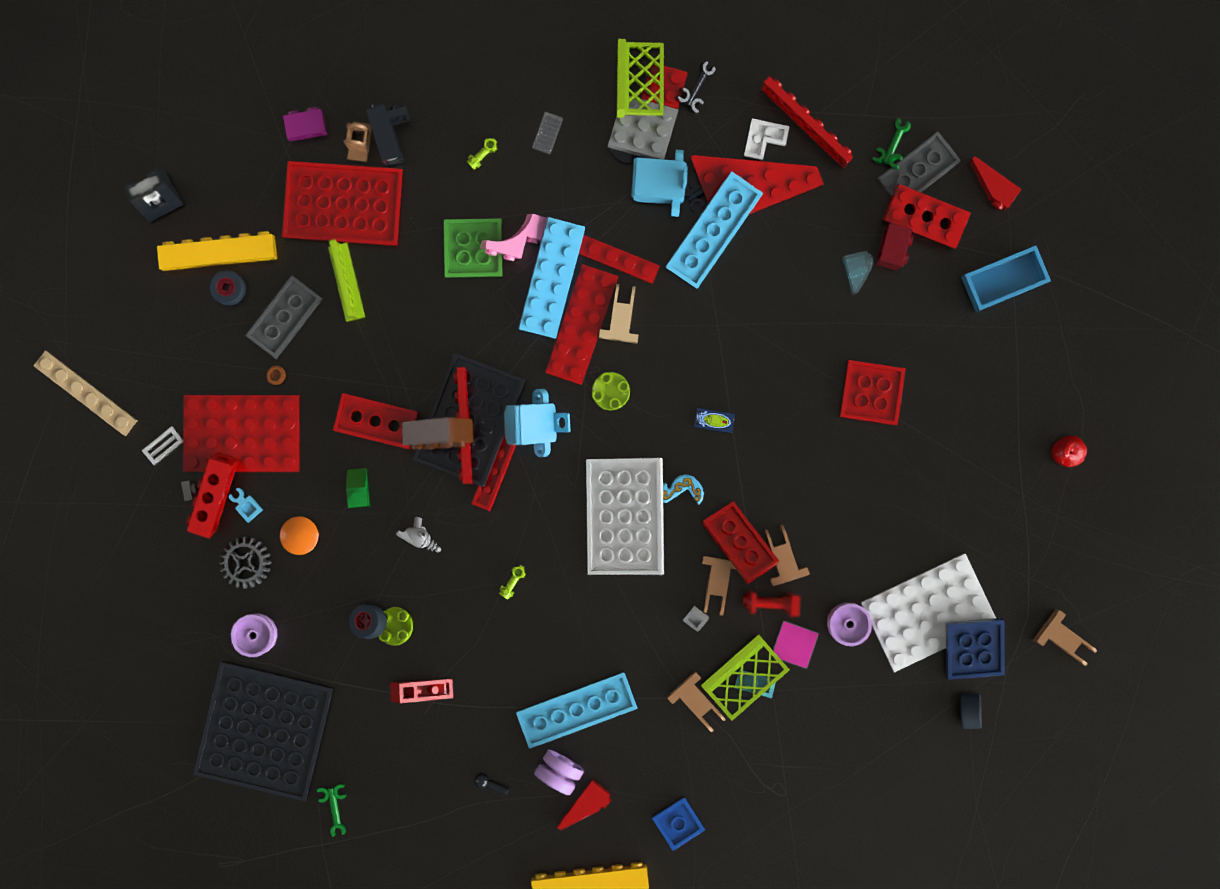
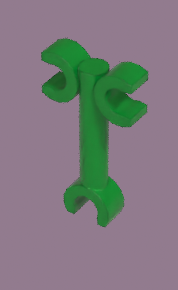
[872,118,911,170]
[317,784,346,836]

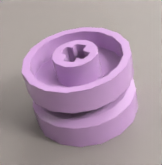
[827,602,872,646]
[231,613,278,657]
[534,749,584,795]

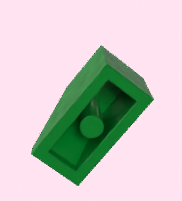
[346,468,370,508]

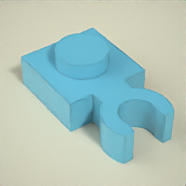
[229,488,263,523]

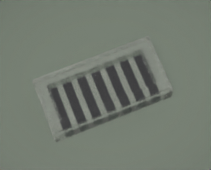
[532,112,563,155]

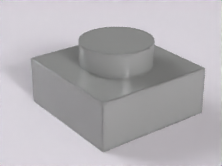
[181,481,198,501]
[682,606,709,632]

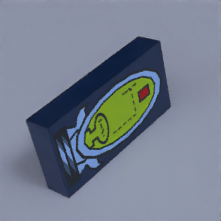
[694,408,735,433]

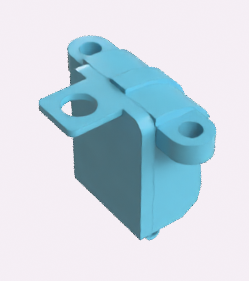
[631,150,687,217]
[504,389,570,457]

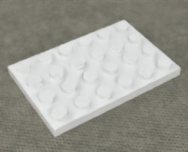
[586,458,664,575]
[861,553,996,672]

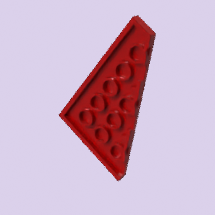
[690,155,824,214]

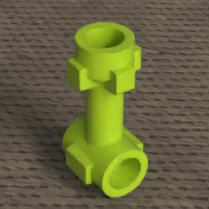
[466,138,497,170]
[499,565,526,599]

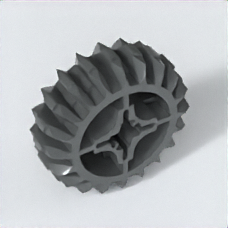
[219,537,272,589]

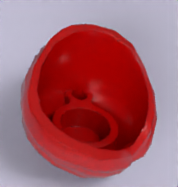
[1051,435,1087,467]

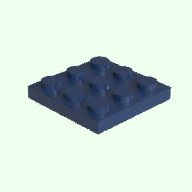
[946,618,1005,680]

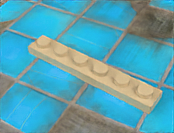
[34,351,137,436]

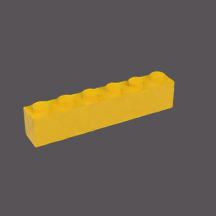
[157,231,277,271]
[531,862,649,889]

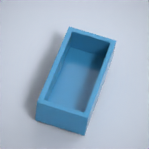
[961,246,1051,312]

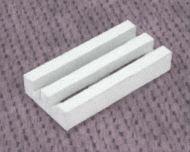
[142,426,183,465]

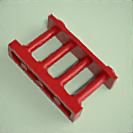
[743,589,800,616]

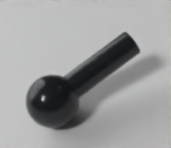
[474,773,509,796]

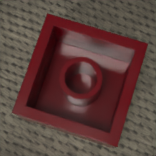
[875,223,914,270]

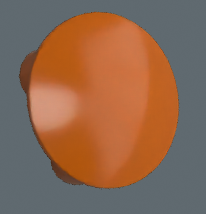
[280,517,319,555]

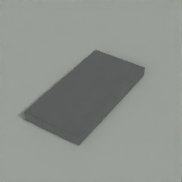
[877,131,961,197]
[245,275,323,359]

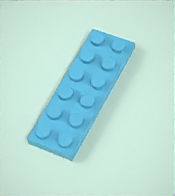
[665,171,763,288]
[518,217,585,338]
[516,672,638,749]

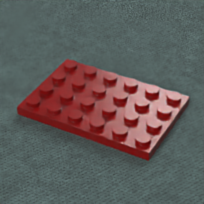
[282,161,403,246]
[183,395,300,472]

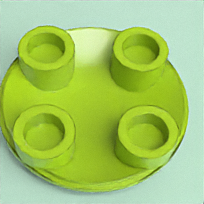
[592,372,630,410]
[379,607,413,646]

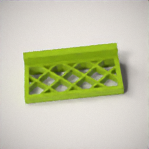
[617,39,664,118]
[328,240,365,322]
[701,635,790,721]

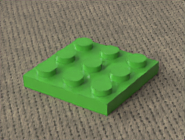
[444,219,503,278]

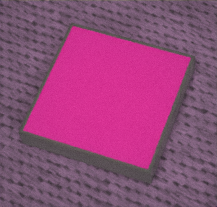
[771,620,819,669]

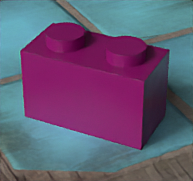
[283,107,327,141]

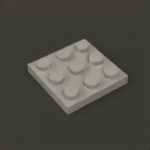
[608,96,678,160]

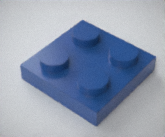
[652,797,705,851]

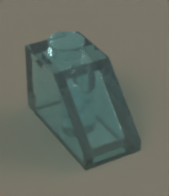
[842,250,874,295]

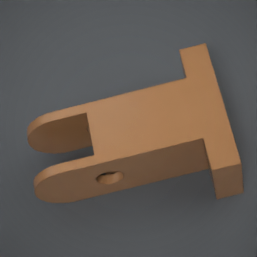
[344,121,372,163]
[764,524,810,586]
[702,556,737,616]
[1033,609,1097,666]
[667,671,726,732]

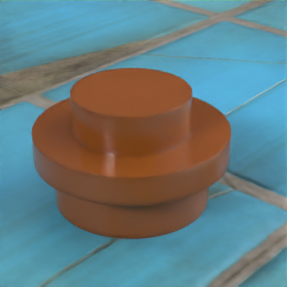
[266,366,286,385]

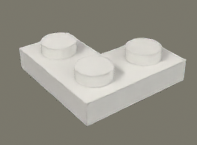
[744,118,790,161]

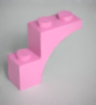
[480,214,547,261]

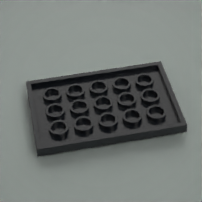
[413,353,526,488]

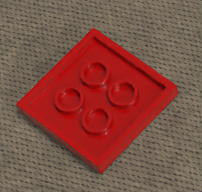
[840,360,906,425]

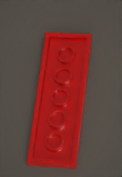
[761,76,853,168]
[545,264,619,385]

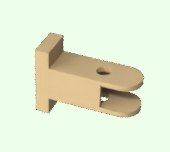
[599,284,638,344]

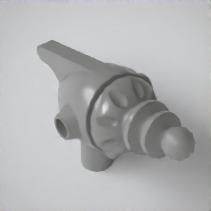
[396,517,441,552]

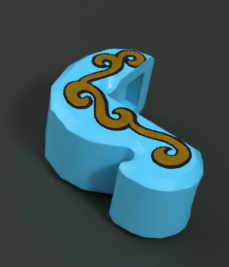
[663,474,704,505]

